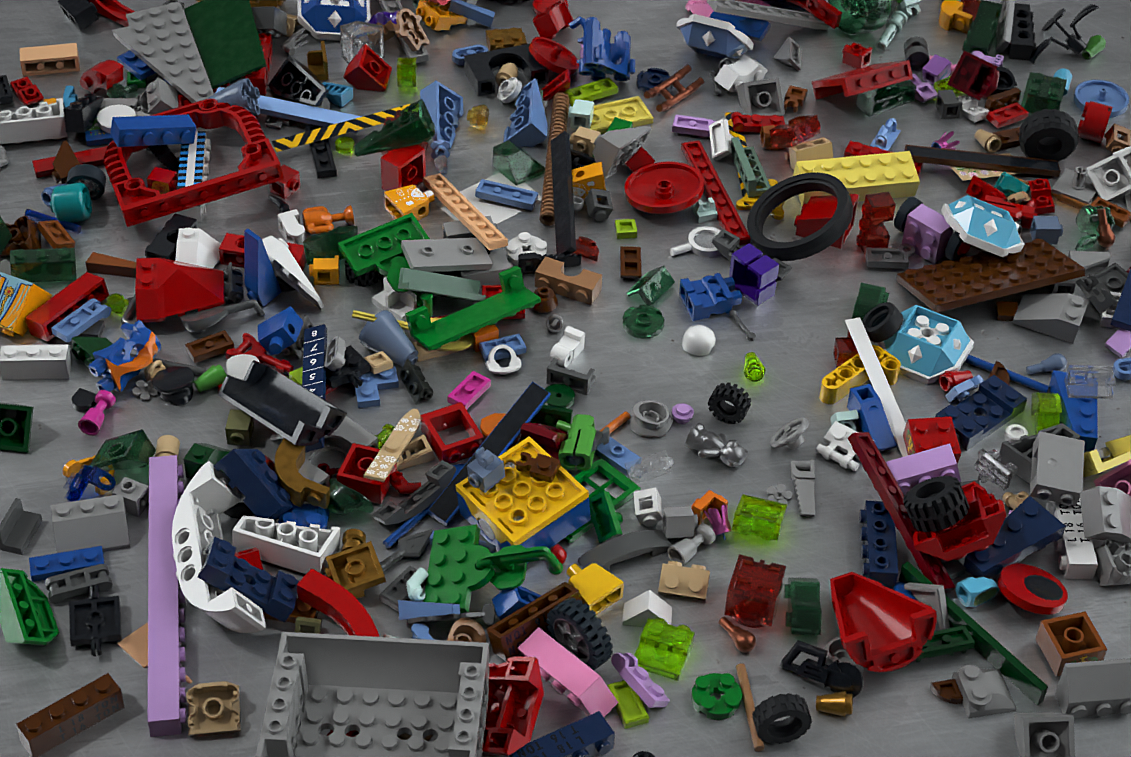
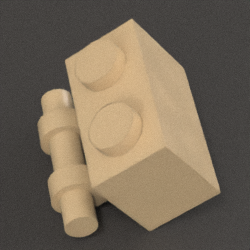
[785,137,834,170]

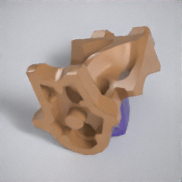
[358,8,430,51]

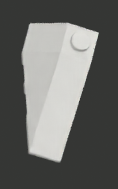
[262,235,324,309]

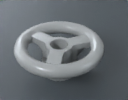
[770,417,809,450]

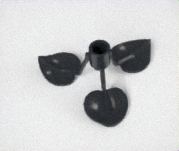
[1030,4,1100,65]

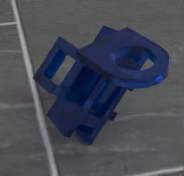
[63,465,116,502]

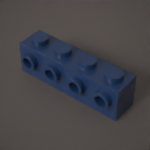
[859,500,898,589]

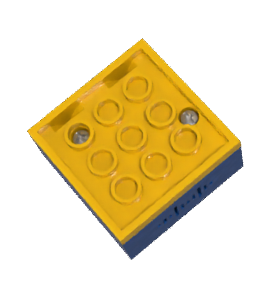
[455,436,591,564]

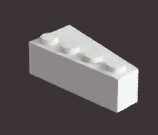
[0,98,67,145]
[232,515,340,574]

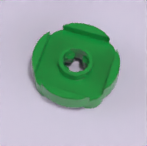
[691,673,742,720]

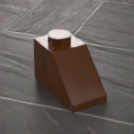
[51,140,85,184]

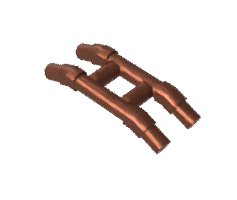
[644,64,705,112]

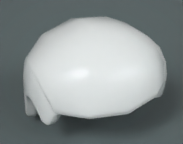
[682,325,716,356]

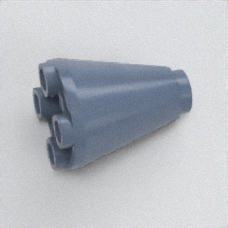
[208,78,260,116]

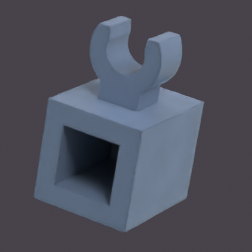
[467,447,505,493]

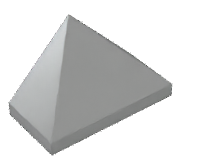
[773,37,801,71]

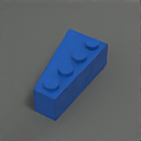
[1049,370,1098,453]

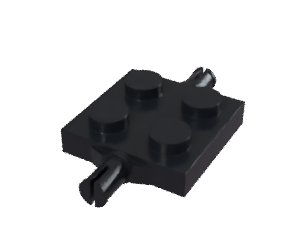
[326,345,372,389]
[69,585,122,657]

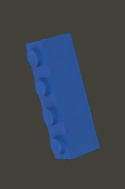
[110,114,196,147]

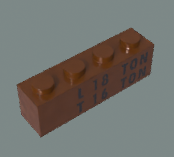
[487,582,582,662]
[16,673,125,757]

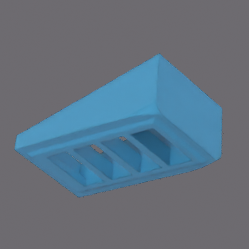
[322,82,353,107]

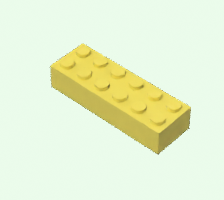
[793,151,920,207]

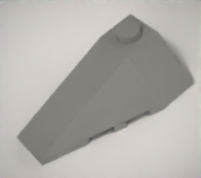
[593,126,651,180]

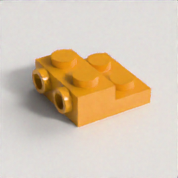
[415,0,467,32]

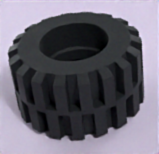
[903,476,969,532]

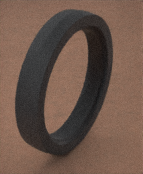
[747,173,853,261]

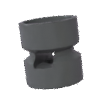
[904,37,930,71]

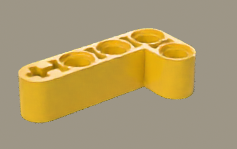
[819,345,901,404]

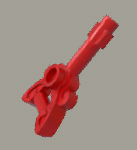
[226,333,294,373]

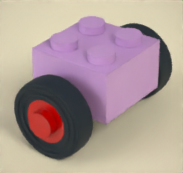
[894,197,971,264]

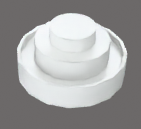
[497,77,522,104]

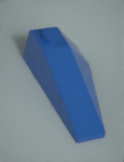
[244,228,282,307]

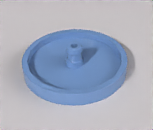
[1073,80,1129,118]

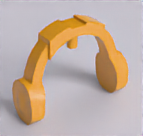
[62,455,115,495]

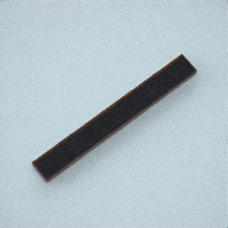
[904,145,1061,177]

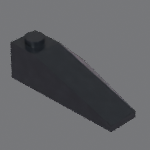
[267,56,329,107]

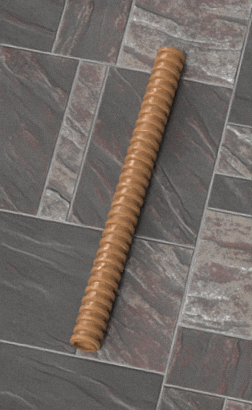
[539,93,570,226]

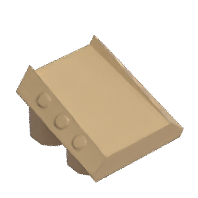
[186,681,241,737]

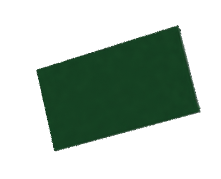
[184,0,267,89]

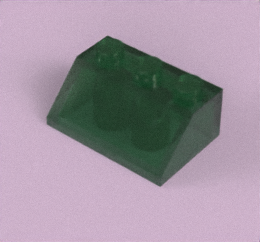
[10,248,77,282]

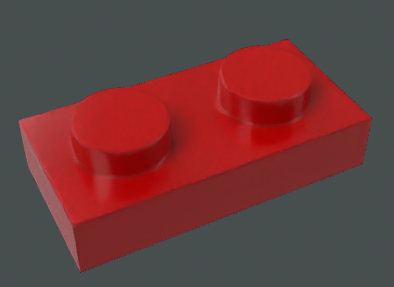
[986,102,1029,129]

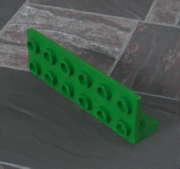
[405,266,541,350]

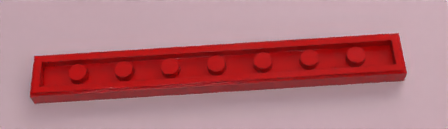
[681,140,751,245]

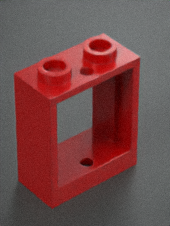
[420,402,484,464]

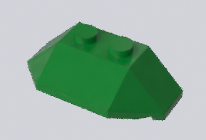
[0,568,60,645]

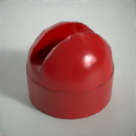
[551,544,567,564]

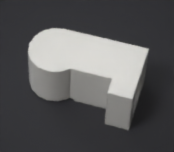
[277,209,306,245]
[549,326,585,368]

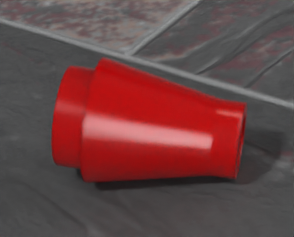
[939,370,973,392]

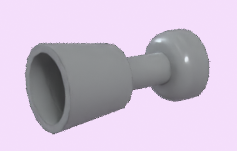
[667,524,716,566]

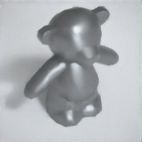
[685,423,748,467]

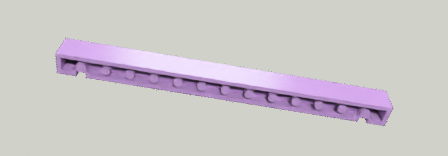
[148,455,186,737]

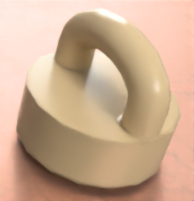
[144,360,166,381]

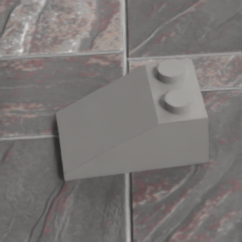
[1012,293,1089,344]
[1080,486,1131,543]

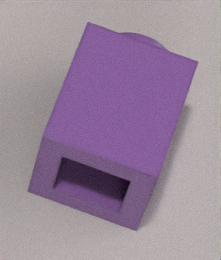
[922,54,951,88]

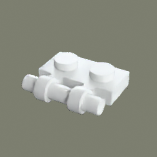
[816,421,874,471]

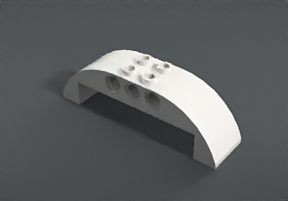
[172,461,266,633]

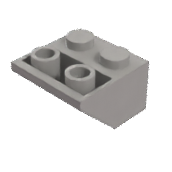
[135,77,178,115]

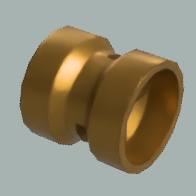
[341,529,366,551]

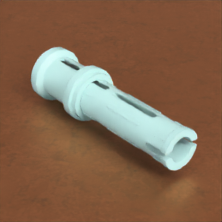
[875,11,907,52]

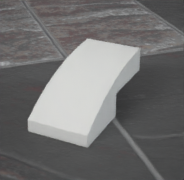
[957,94,989,122]

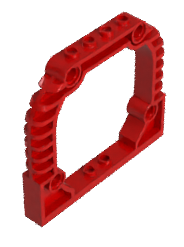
[104,99,284,227]

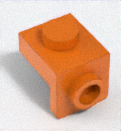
[691,490,728,525]

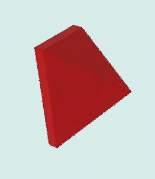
[541,69,570,101]

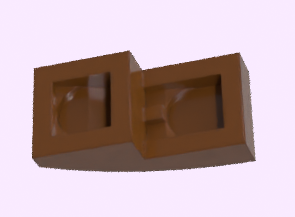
[620,246,641,278]

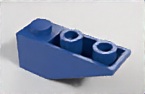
[847,384,897,452]

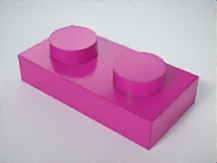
[447,371,491,410]

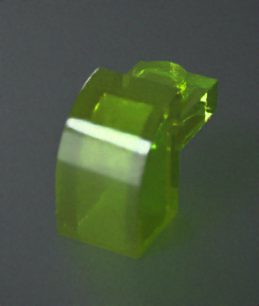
[397,57,418,87]
[1031,392,1062,435]

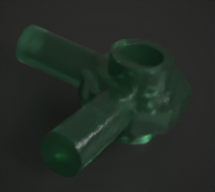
[106,83,138,109]

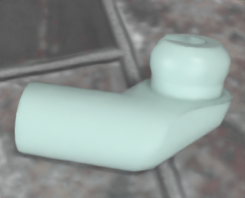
[406,567,429,601]

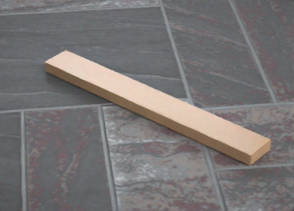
[423,173,508,251]

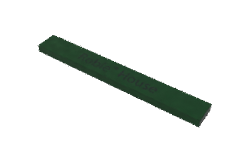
[899,562,1048,706]

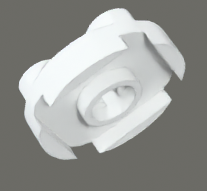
[506,232,547,266]

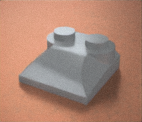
[952,665,1016,718]

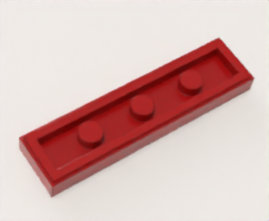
[32,146,108,178]

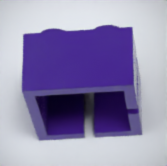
[729,243,779,306]

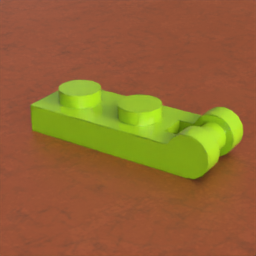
[564,77,618,106]

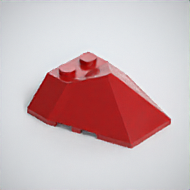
[135,258,224,323]
[913,481,1006,561]
[482,656,544,755]

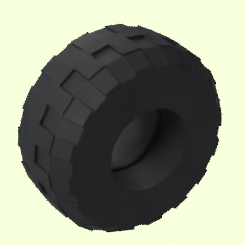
[1019,109,1078,162]

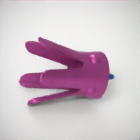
[931,131,960,150]
[704,504,732,541]

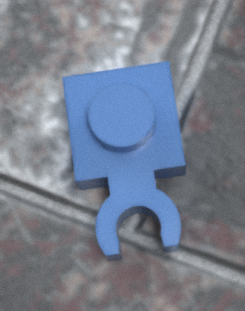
[945,374,984,403]

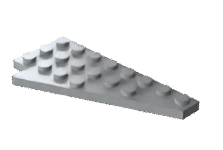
[113,1,214,103]

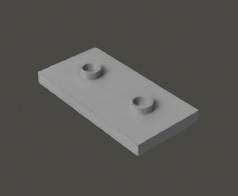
[401,238,493,272]

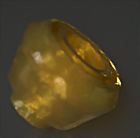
[467,105,489,131]

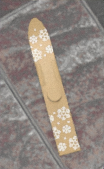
[364,409,421,482]

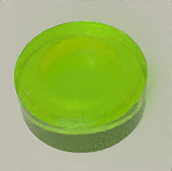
[335,137,355,154]

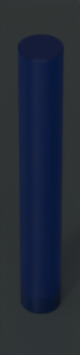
[25,209,82,234]

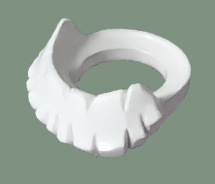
[485,344,522,375]

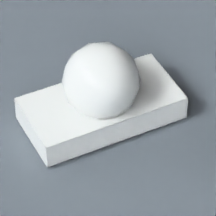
[709,118,734,161]

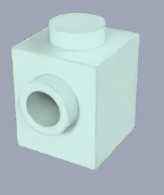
[568,99,594,129]

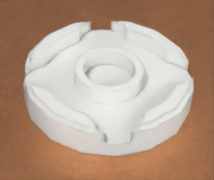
[97,104,136,133]

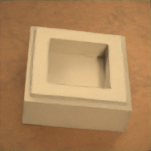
[364,351,393,375]

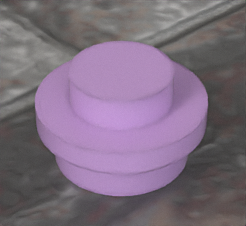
[672,403,694,424]

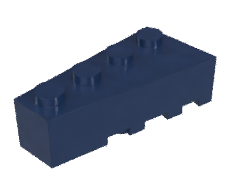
[964,496,1066,579]

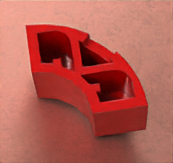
[533,0,573,39]
[80,60,123,94]

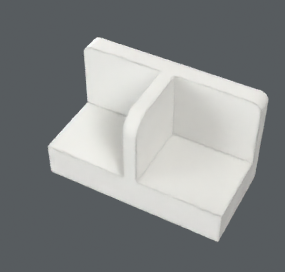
[372,276,417,321]

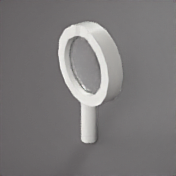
[670,226,722,258]

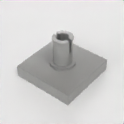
[1051,166,1097,208]

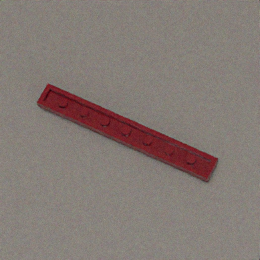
[848,432,956,593]

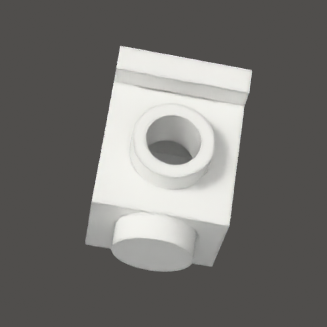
[633,487,663,527]

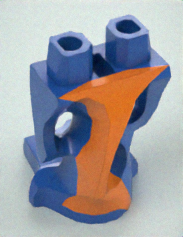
[88,320,161,392]

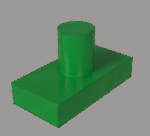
[589,491,623,544]

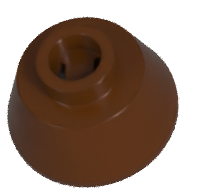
[532,286,558,314]

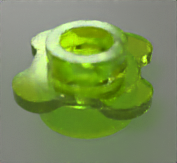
[105,293,129,314]

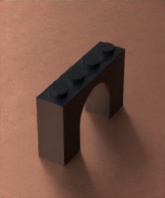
[464,44,549,96]

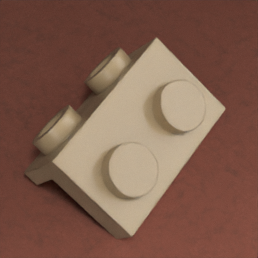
[658,561,710,600]

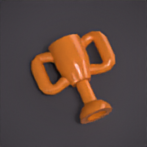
[302,205,354,235]

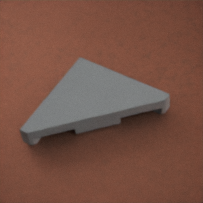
[904,582,950,630]

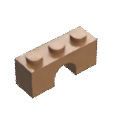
[535,257,602,305]

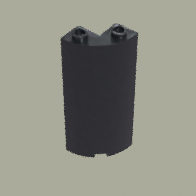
[218,360,347,446]

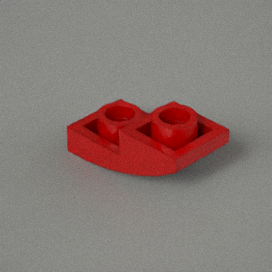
[10,76,44,106]
[1028,179,1055,215]

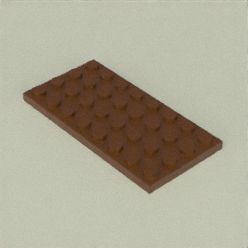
[897,239,1085,313]

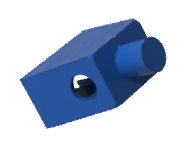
[258,306,304,355]

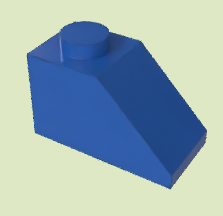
[492,586,542,620]

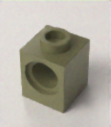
[225,409,254,446]

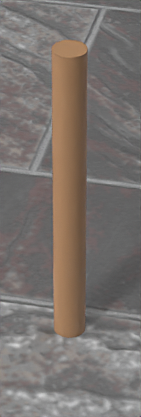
[736,663,764,752]

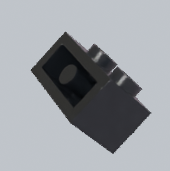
[57,0,99,31]

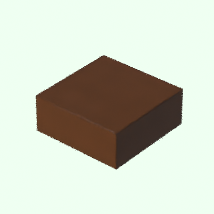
[995,301,1018,321]

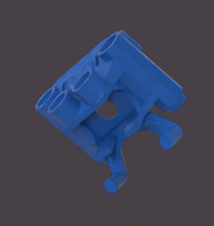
[569,16,635,81]

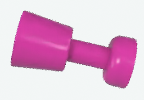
[78,390,116,436]

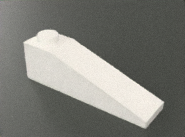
[175,228,221,269]

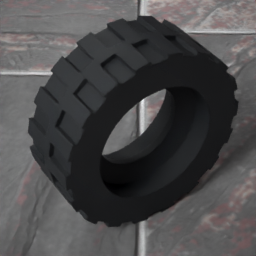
[752,693,812,744]

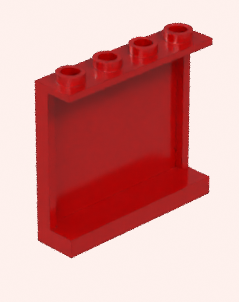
[812,60,913,100]

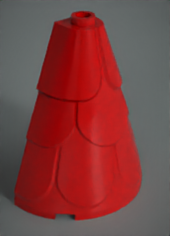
[830,572,937,672]

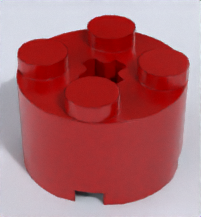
[1078,101,1113,144]

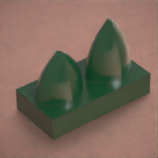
[530,405,573,433]

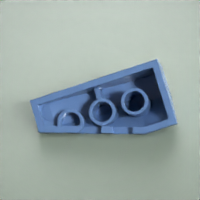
[503,78,548,147]
[420,80,463,150]

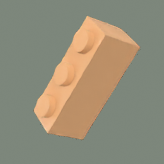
[20,43,80,76]

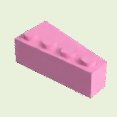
[518,627,619,717]

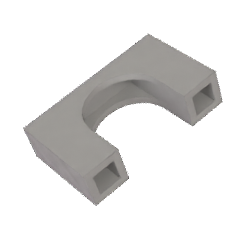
[443,216,513,289]
[274,416,378,488]

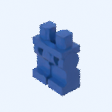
[679,273,742,321]

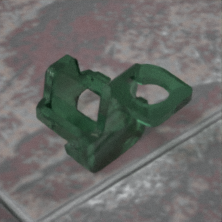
[1075,205,1115,251]

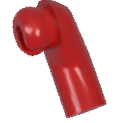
[390,471,421,494]

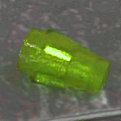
[744,352,766,382]

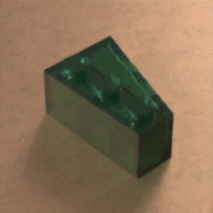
[962,0,1003,56]

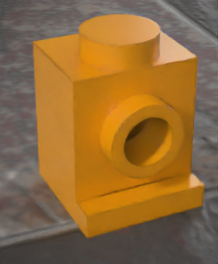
[309,255,340,285]

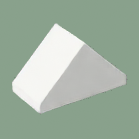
[622,590,672,629]

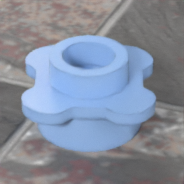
[430,140,450,159]

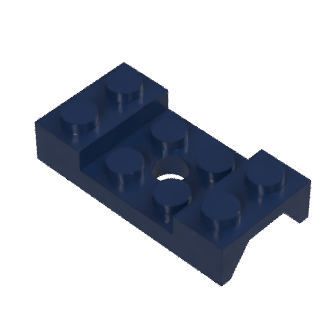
[935,375,1027,451]
[197,537,299,623]

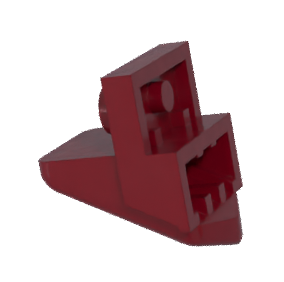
[947,50,1000,101]
[517,423,568,459]

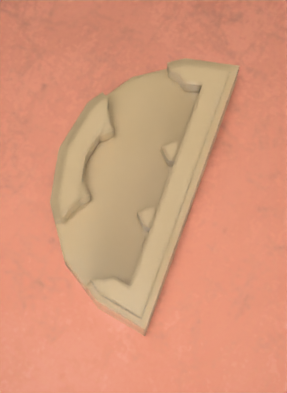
[1007,191,1031,204]

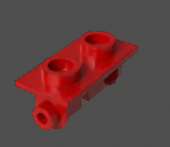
[966,175,1007,201]

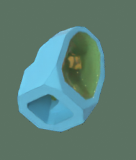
[955,577,999,608]

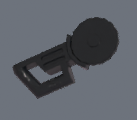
[780,640,863,698]

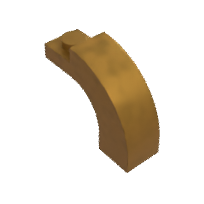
[275,438,330,509]

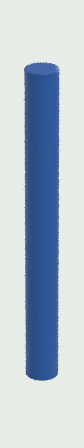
[966,355,1050,394]

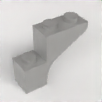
[1049,251,1111,294]

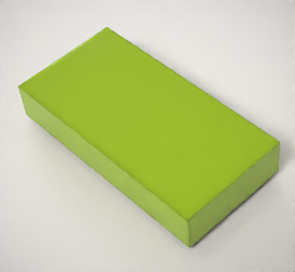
[607,680,649,729]

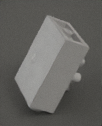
[1030,431,1085,506]

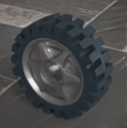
[546,598,613,670]

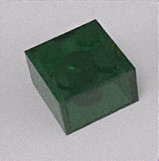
[1021,72,1067,114]

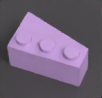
[886,444,961,496]

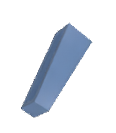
[448,0,495,28]
[398,600,460,620]

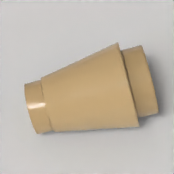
[975,129,1001,153]

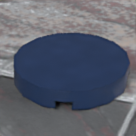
[636,68,673,96]

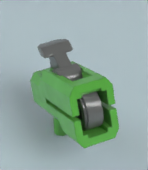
[556,414,610,471]

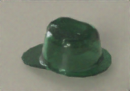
[327,478,374,516]

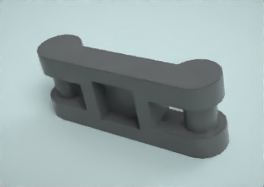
[45,564,113,604]

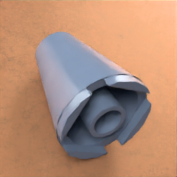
[359,310,418,367]

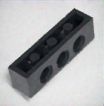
[1007,3,1036,61]

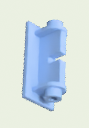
[870,118,901,151]

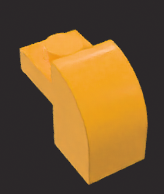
[938,0,973,34]

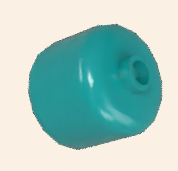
[50,182,92,224]

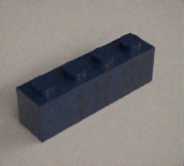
[509,711,615,757]

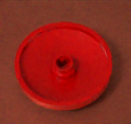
[624,162,704,214]

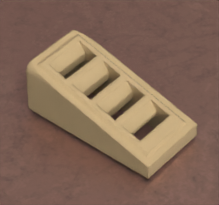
[397,435,436,471]

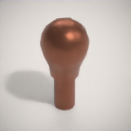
[1097,208,1115,248]
[719,617,756,653]

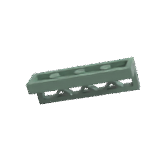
[731,137,771,197]
[398,268,486,302]

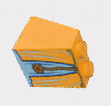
[0,272,52,337]

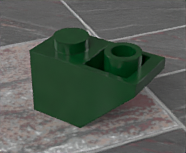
[72,336,113,377]

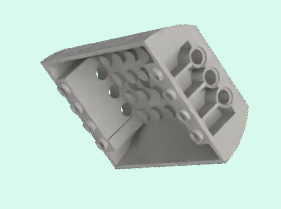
[256,632,489,757]

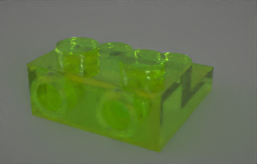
[732,494,787,540]
[634,617,695,681]

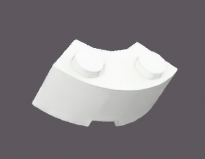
[714,54,768,92]

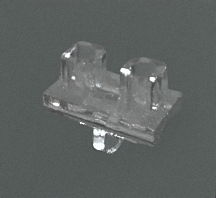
[974,448,1017,490]

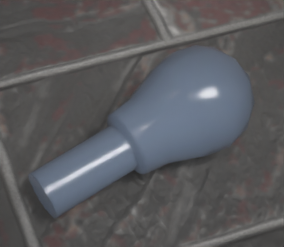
[1026,353,1067,375]

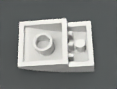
[1087,148,1131,202]

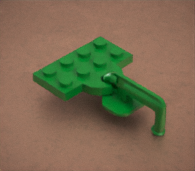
[338,213,433,318]
[423,524,563,614]

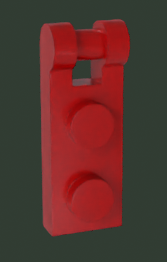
[731,112,786,133]

